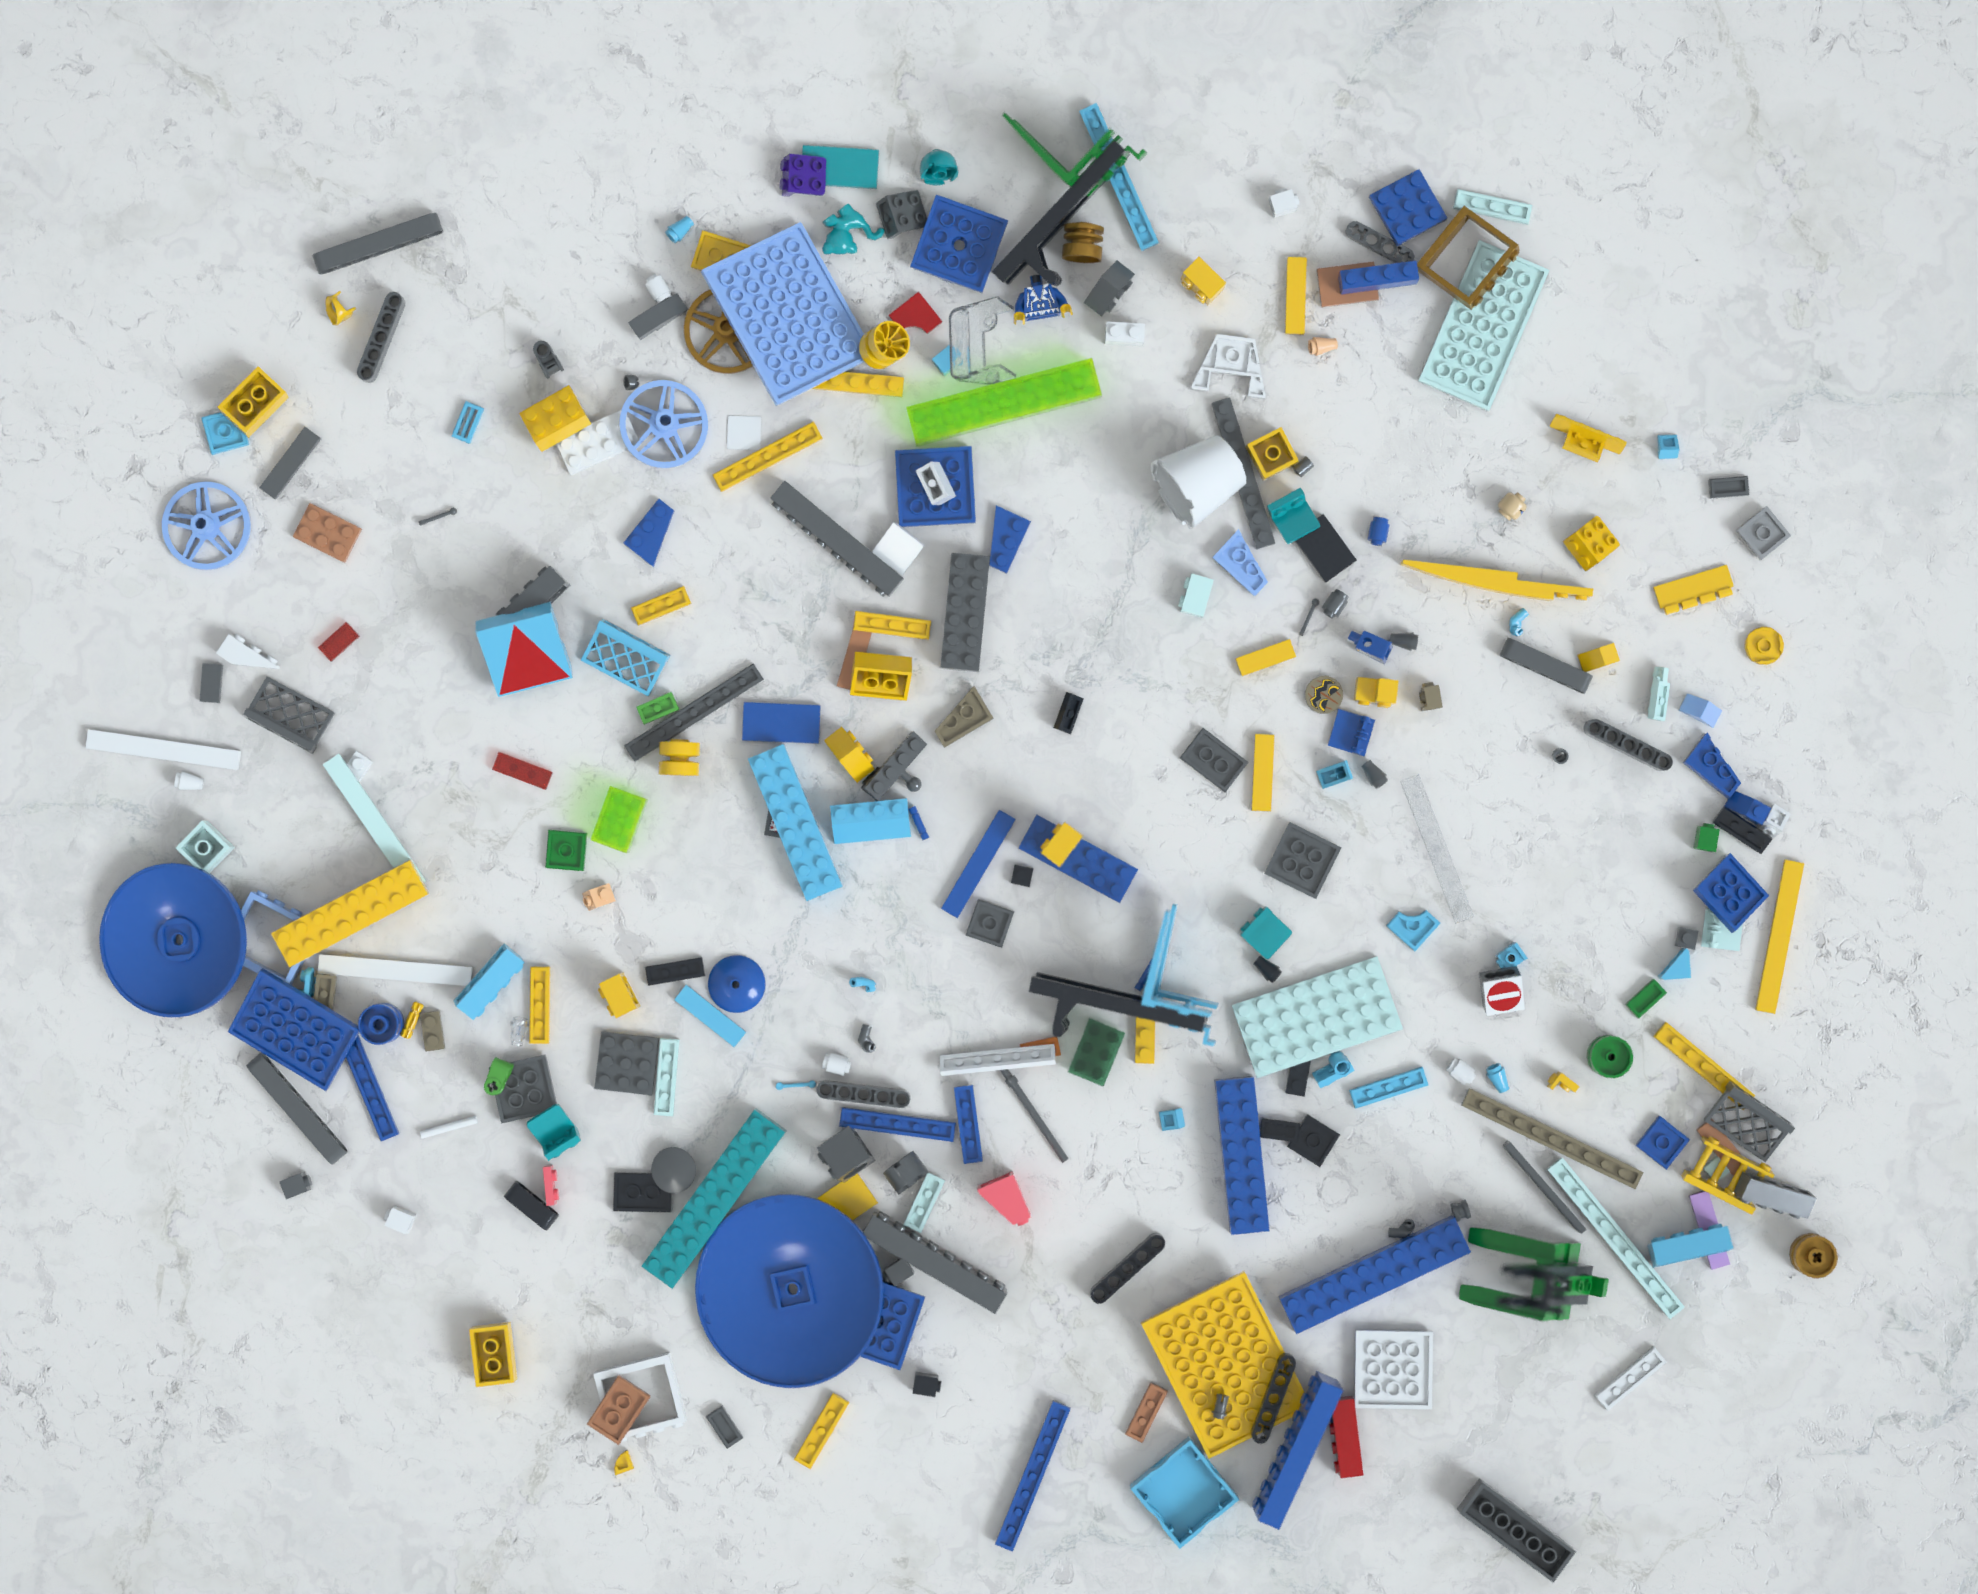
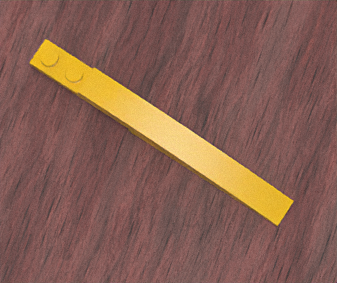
[1401,560,1593,601]

